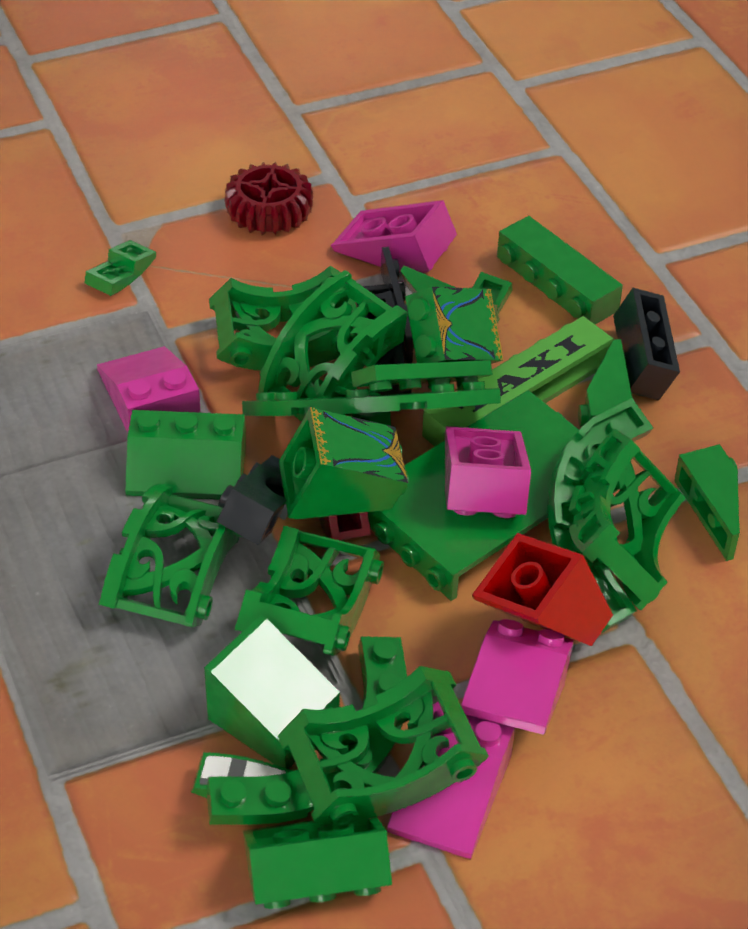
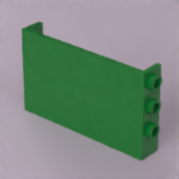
[367,390,618,601]

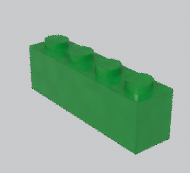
[497,216,623,325]

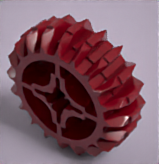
[225,162,313,235]

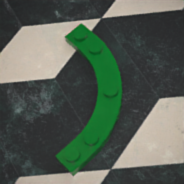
[242,381,501,416]
[547,398,654,633]
[206,636,407,825]

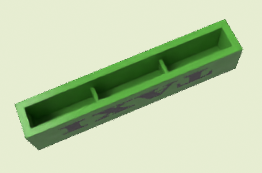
[422,316,613,447]

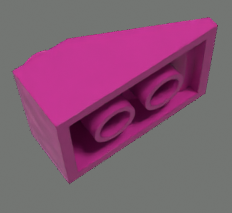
[331,200,457,273]
[97,346,201,433]
[445,426,531,518]
[461,619,574,735]
[387,702,515,859]

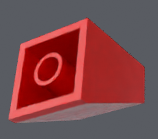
[472,533,613,647]

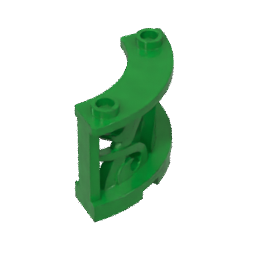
[209,266,356,371]
[258,270,408,421]
[569,428,686,610]
[99,484,243,628]
[234,526,384,656]
[277,666,489,827]

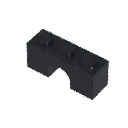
[217,455,288,545]

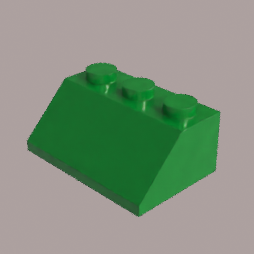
[125,410,246,500]
[243,817,392,909]

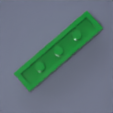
[351,360,493,393]

